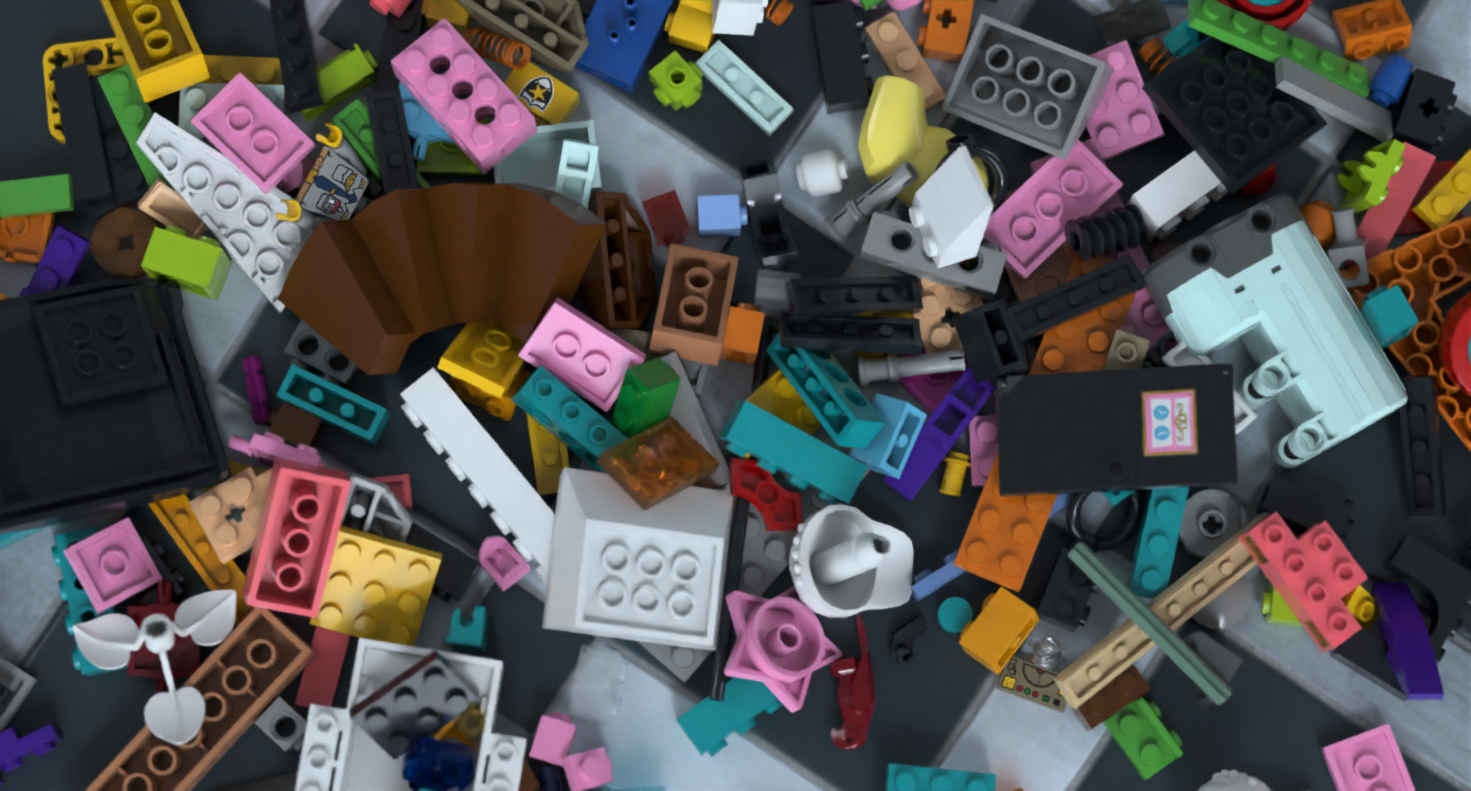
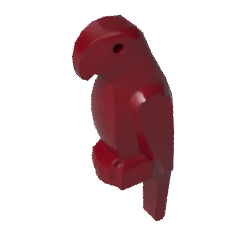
[830,616,876,750]

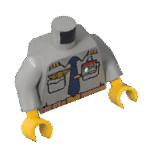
[275,123,373,232]

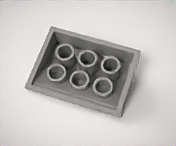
[941,13,1114,161]

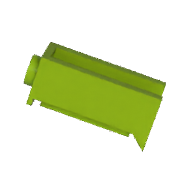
[300,43,378,123]

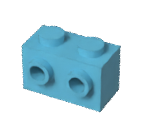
[849,393,927,479]

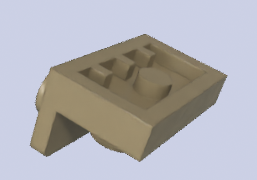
[1103,322,1150,371]

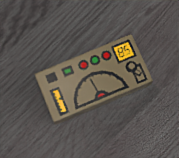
[996,656,1067,713]

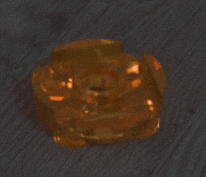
[90,207,158,278]

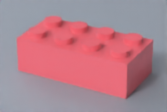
[242,457,351,618]

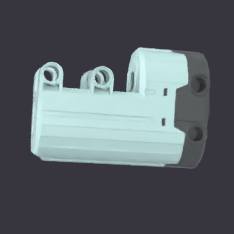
[1139,192,1408,470]

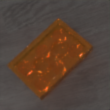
[597,416,720,511]

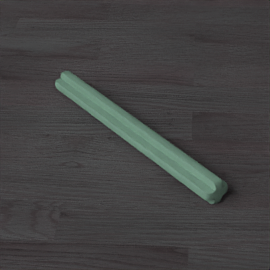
[1068,542,1232,705]

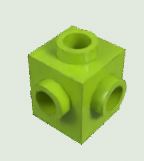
[649,50,703,111]

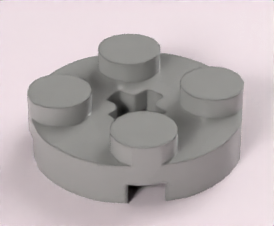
[1178,489,1248,560]

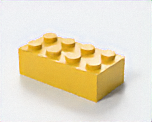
[100,0,210,103]

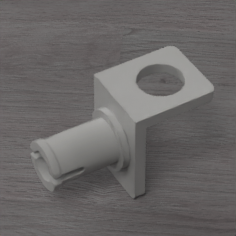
[1328,207,1370,288]

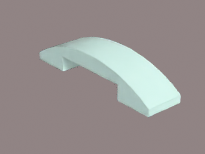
[555,139,599,209]

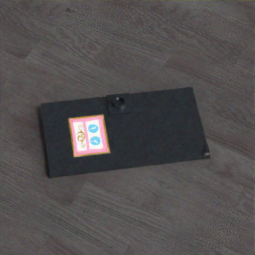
[996,363,1238,497]

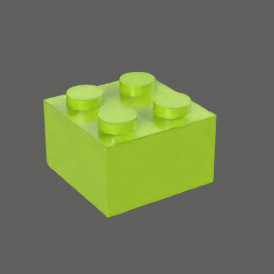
[141,225,232,301]

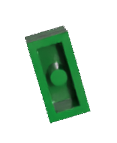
[611,357,681,443]

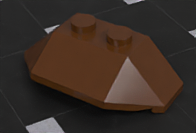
[582,191,657,330]

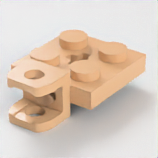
[911,255,983,354]
[189,466,273,564]

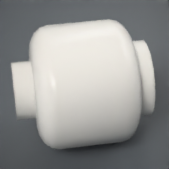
[796,149,849,197]

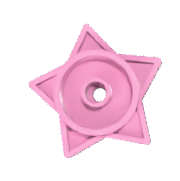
[724,586,843,713]

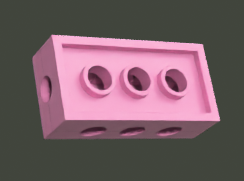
[391,18,537,175]

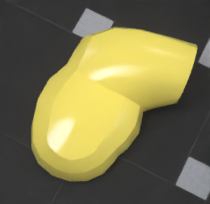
[858,76,989,208]

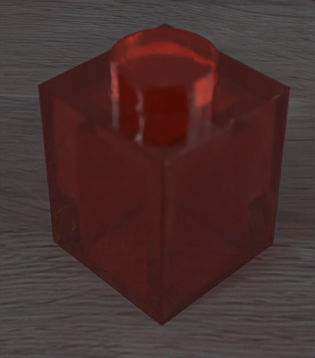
[642,190,690,248]

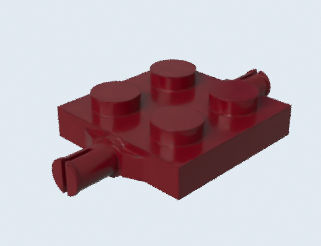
[127,580,201,694]

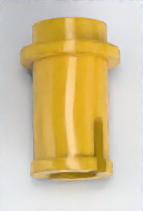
[939,451,971,497]

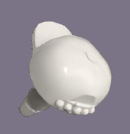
[789,505,914,618]

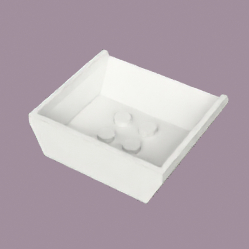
[542,467,734,651]

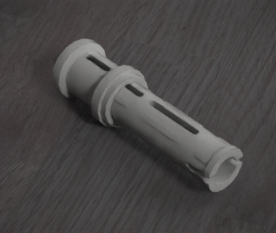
[824,161,919,243]
[858,348,966,388]

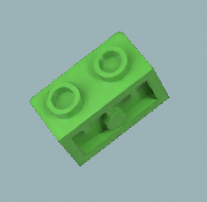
[1103,696,1183,781]

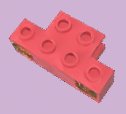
[1238,511,1368,652]

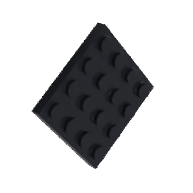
[1142,37,1328,195]

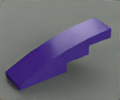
[1371,583,1444,700]

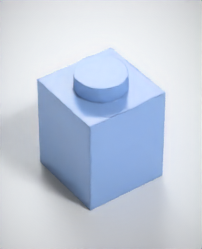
[697,194,747,238]

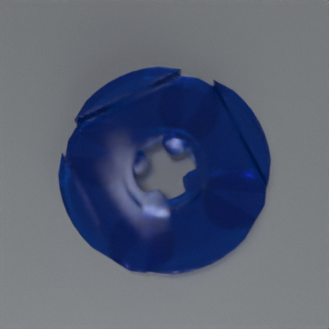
[402,737,475,791]

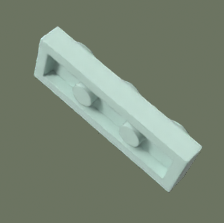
[695,40,793,136]

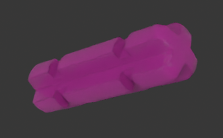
[242,356,272,425]

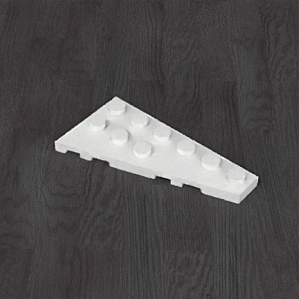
[136,113,313,313]

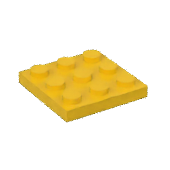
[309,525,442,647]

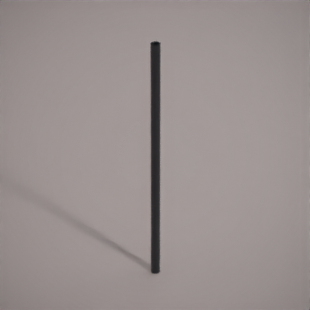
[709,324,774,702]

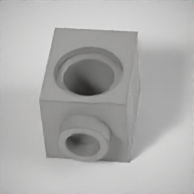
[254,696,307,754]

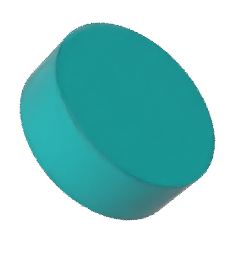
[937,597,973,633]

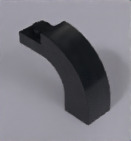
[738,160,799,271]

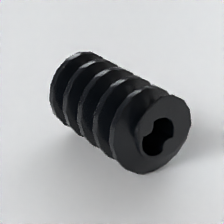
[1064,204,1144,261]

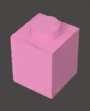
[529,711,577,768]

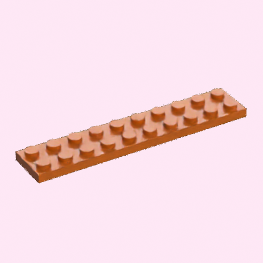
[953,254,1142,592]

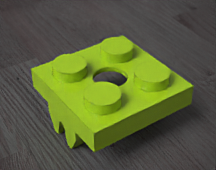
[1334,139,1406,213]

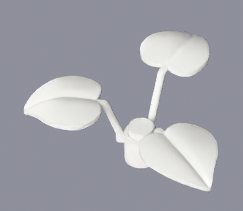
[73,590,237,745]

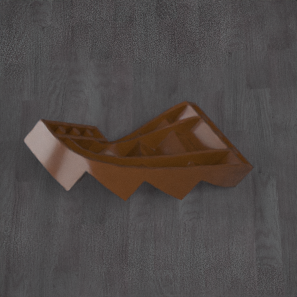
[278,182,607,375]

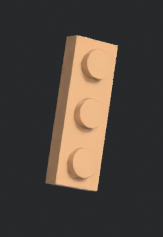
[864,11,946,112]

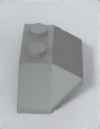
[340,472,413,543]

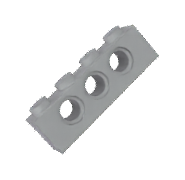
[859,211,1008,301]

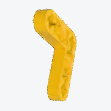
[43,38,127,145]

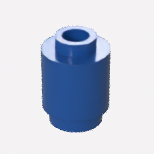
[1369,54,1414,108]

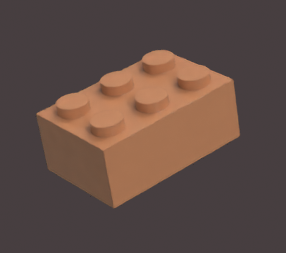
[649,243,739,366]

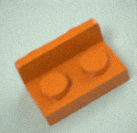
[1332,0,1412,61]

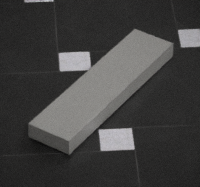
[1274,56,1393,142]
[660,351,730,489]

